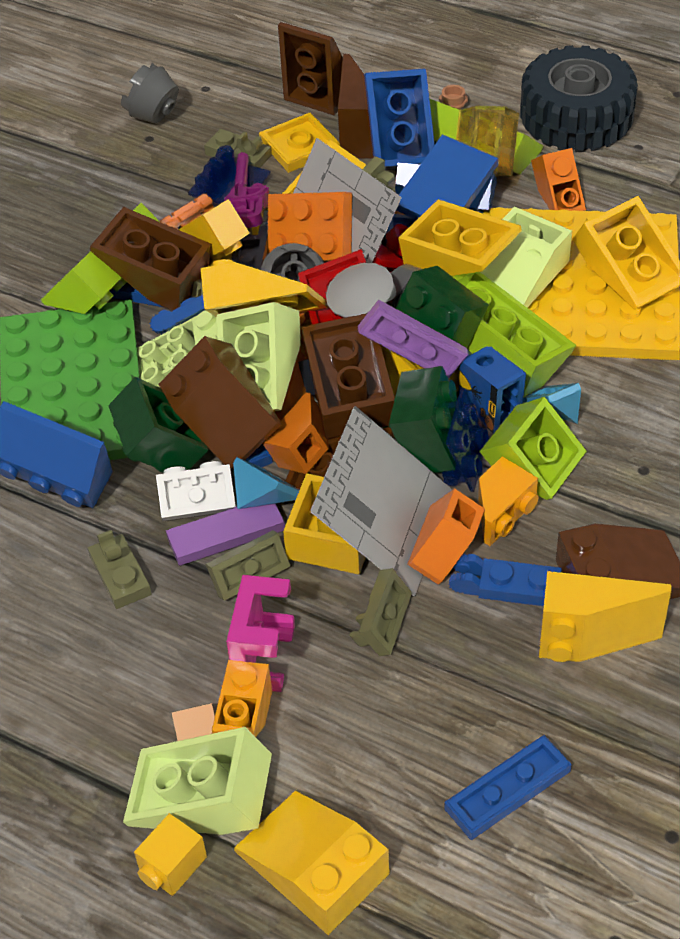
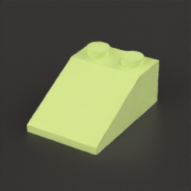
[217,302,300,411]
[123,727,272,835]

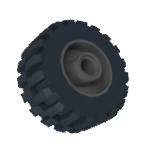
[520,45,638,152]

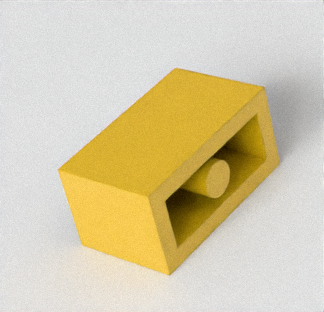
[178,199,250,262]

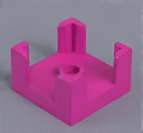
[226,575,295,692]

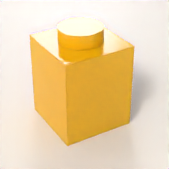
[134,813,207,896]

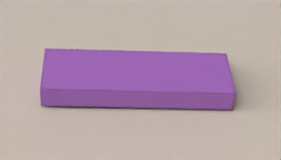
[358,299,468,379]
[166,503,285,566]

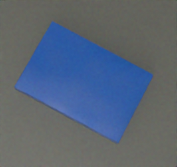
[396,134,498,220]

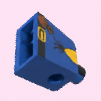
[457,347,526,434]

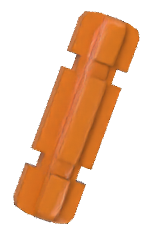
[160,194,214,229]

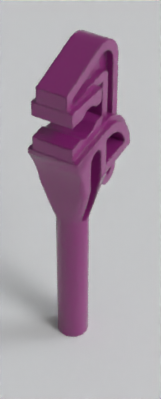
[224,152,270,228]

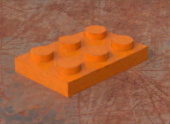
[268,192,352,261]

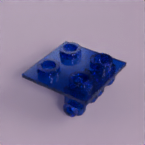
[188,145,271,204]
[442,389,489,492]

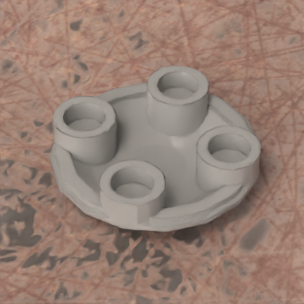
[326,263,396,318]

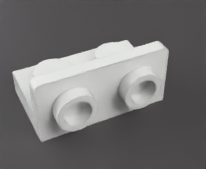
[156,461,236,521]

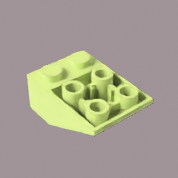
[481,206,572,308]
[137,310,217,387]

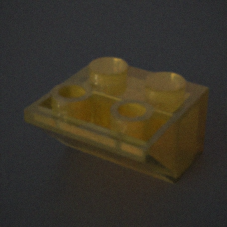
[456,106,519,176]

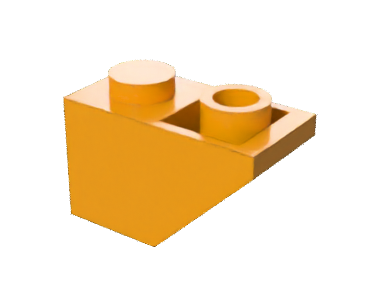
[478,456,539,546]
[212,660,272,737]

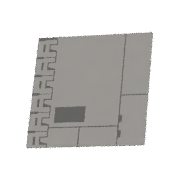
[293,138,401,263]
[310,406,452,596]

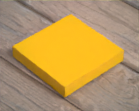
[259,112,340,173]

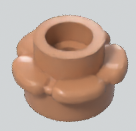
[439,85,468,110]

